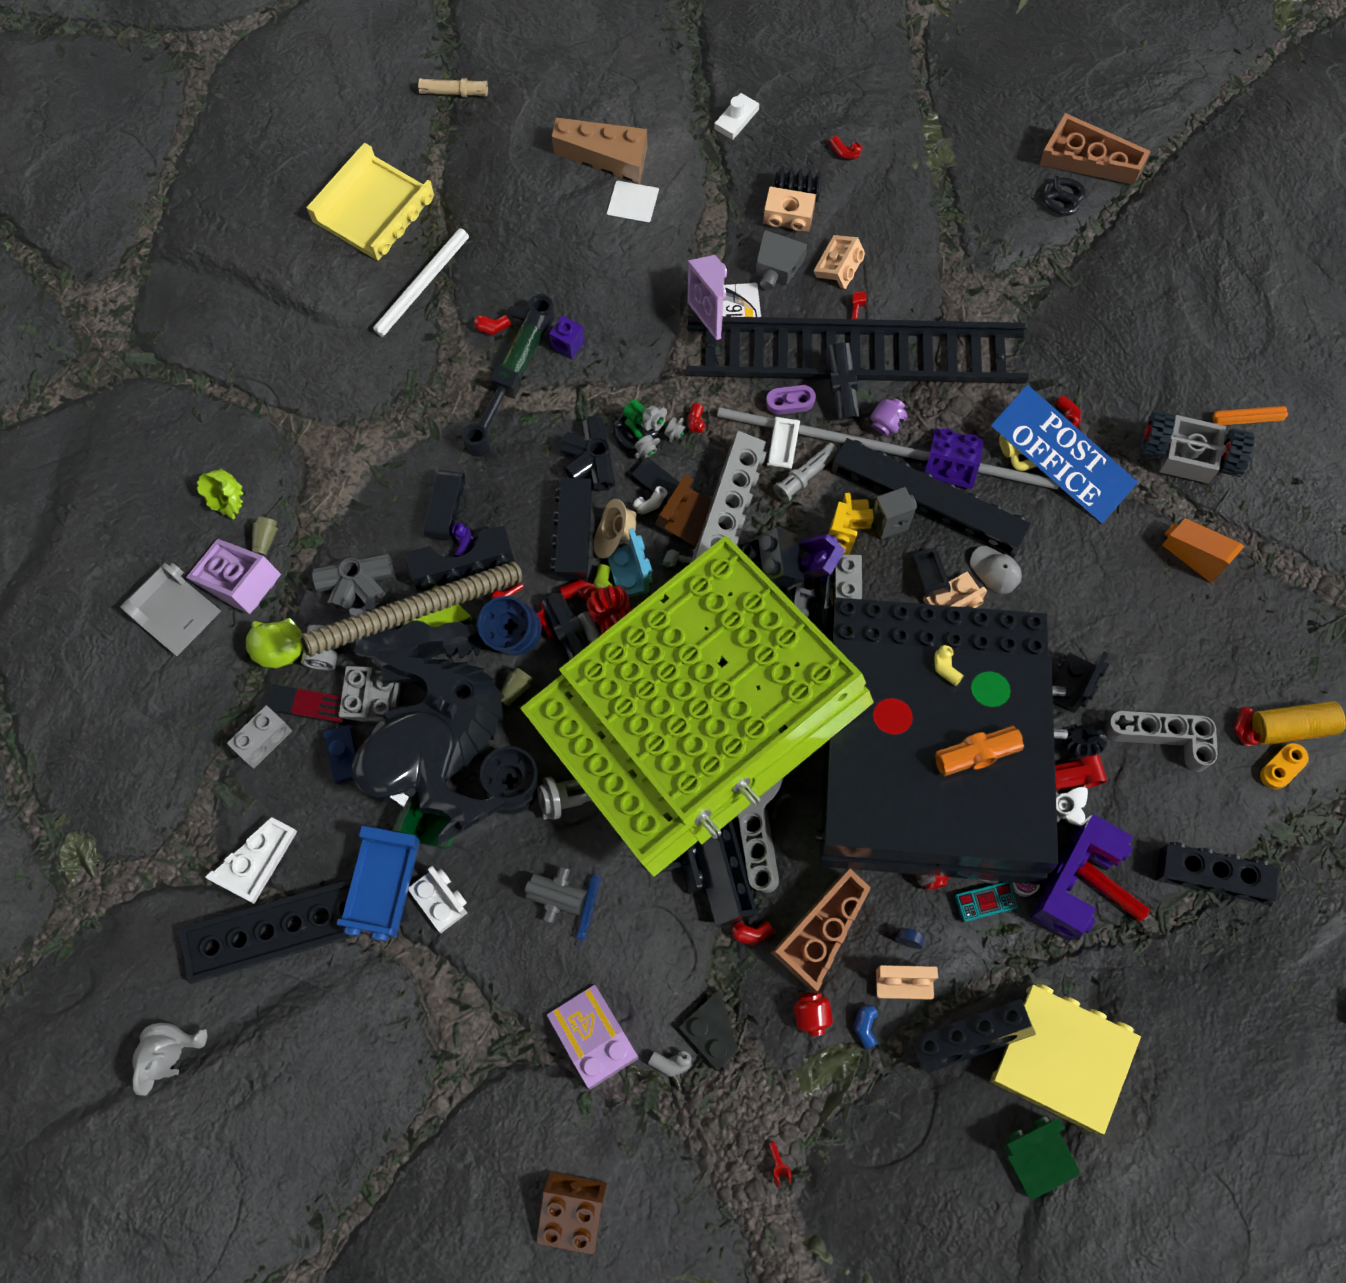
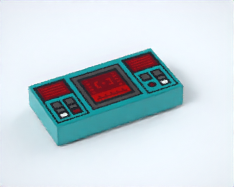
[955,882,1018,923]

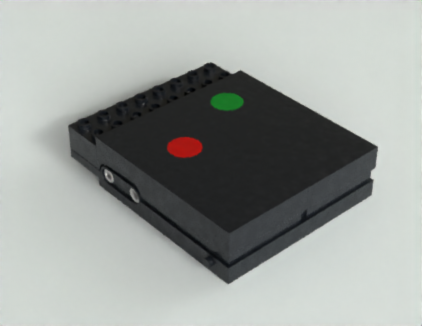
[815,597,1068,885]

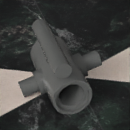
[525,866,587,923]

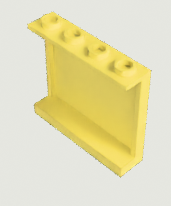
[307,143,434,261]
[989,984,1141,1135]

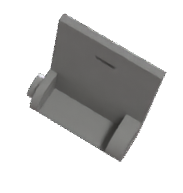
[120,563,221,656]

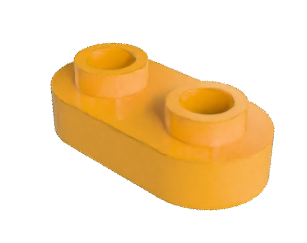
[1260,743,1309,790]

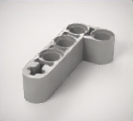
[1103,711,1218,772]

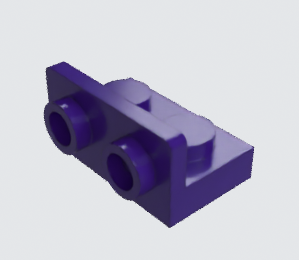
[799,534,846,580]

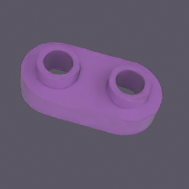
[766,385,816,415]

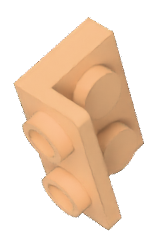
[814,235,865,289]
[923,572,987,608]
[876,965,938,1000]

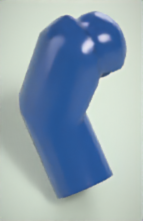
[854,1005,878,1050]

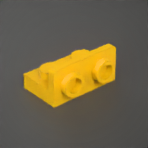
[828,502,858,555]

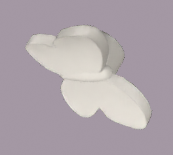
[1056,787,1088,826]

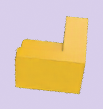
[843,493,874,530]

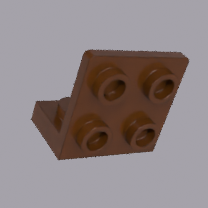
[655,474,711,548]
[537,1172,607,1254]

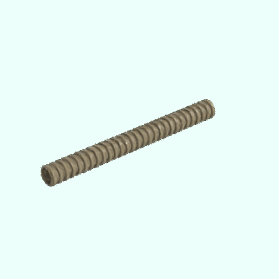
[300,561,522,657]

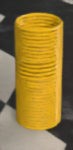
[1252,701,1346,745]

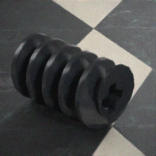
[773,165,822,203]

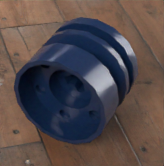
[477,596,542,656]

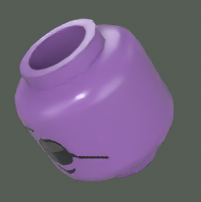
[870,398,907,436]

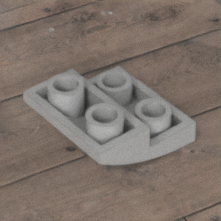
[339,666,401,723]

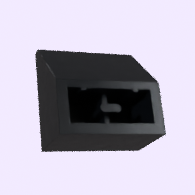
[739,527,804,590]

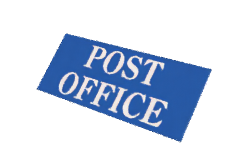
[991,384,1138,524]

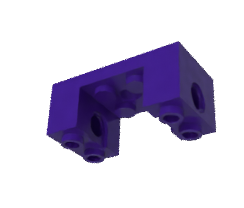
[1030,814,1133,941]

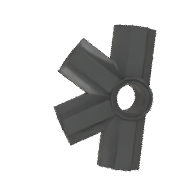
[312,554,394,612]

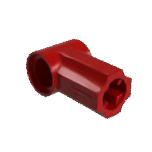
[1055,755,1107,790]

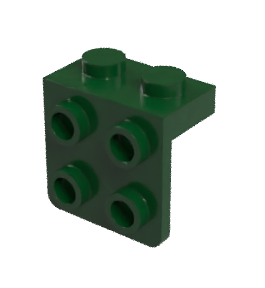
[392,799,456,849]
[1001,1115,1080,1199]

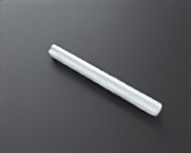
[373,228,469,336]

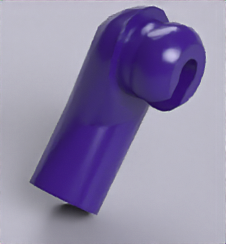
[452,523,474,558]

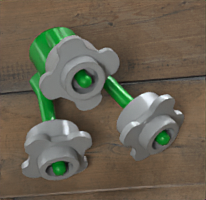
[623,399,686,458]

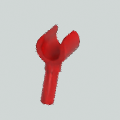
[851,292,866,319]
[491,583,524,599]
[531,602,554,639]
[769,1142,791,1187]

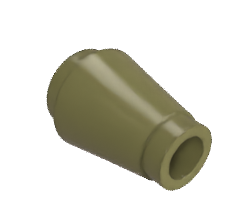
[251,517,278,556]
[500,667,533,707]

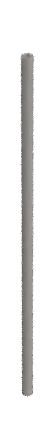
[717,407,1059,490]

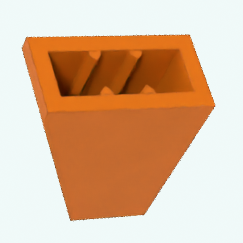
[1162,518,1244,583]

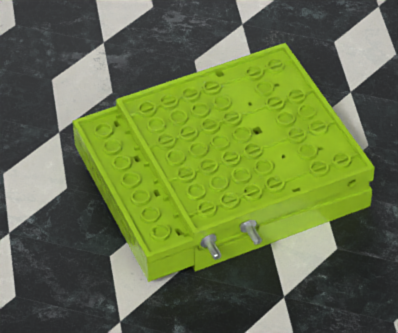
[521,535,874,877]

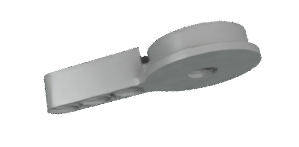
[738,778,783,893]

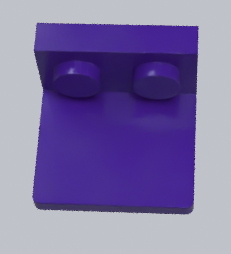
[925,428,983,489]

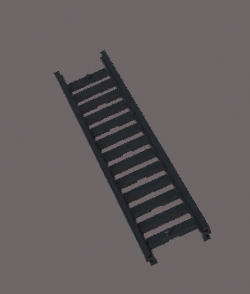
[686,316,1029,384]

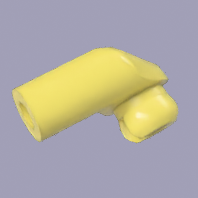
[934,645,964,686]

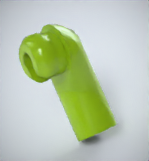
[594,564,612,591]

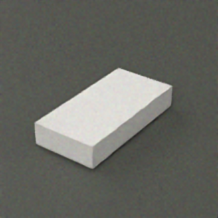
[767,417,800,470]

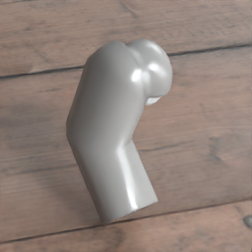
[648,1051,692,1077]

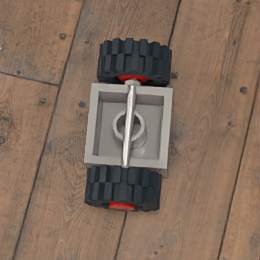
[1140,410,1255,484]

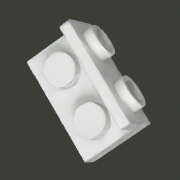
[408,866,467,933]

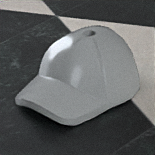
[970,546,1022,594]

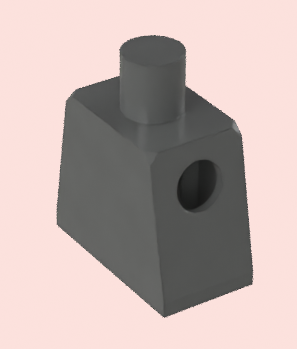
[756,230,807,290]

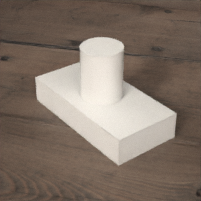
[714,93,759,140]

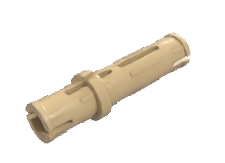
[418,78,488,97]

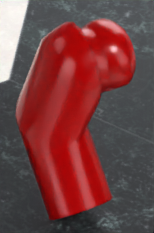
[828,136,862,160]
[474,315,511,335]
[1234,707,1261,746]
[731,921,774,945]

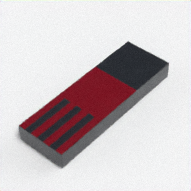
[266,684,345,725]

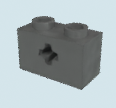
[873,487,917,539]

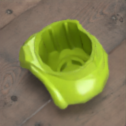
[246,618,303,669]

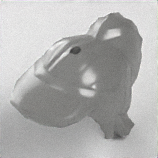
[132,1023,208,1096]

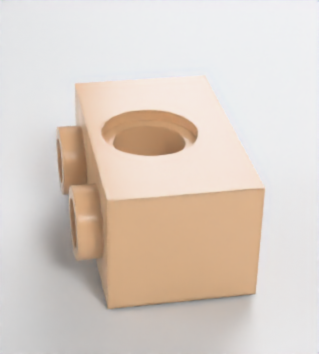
[763,187,816,232]

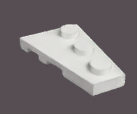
[205,817,297,904]

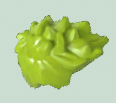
[197,469,243,520]

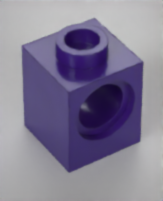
[549,315,585,359]

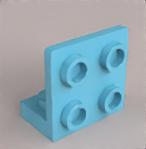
[607,528,653,598]

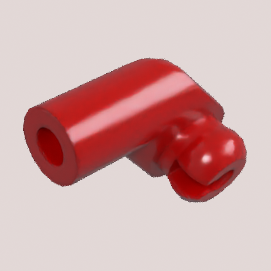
[1055,395,1081,428]
[687,403,705,433]
[559,580,597,600]

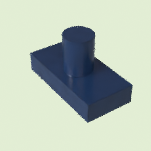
[323,725,357,784]

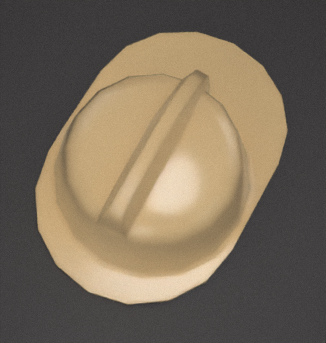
[594,499,636,558]

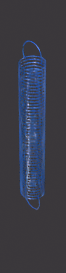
[576,868,602,948]

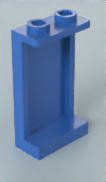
[337,826,420,942]

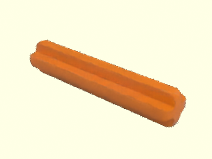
[1212,406,1288,425]

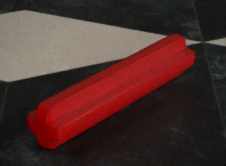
[1076,861,1150,922]

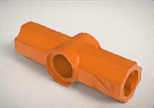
[935,726,1024,776]

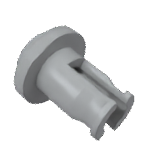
[537,776,593,820]

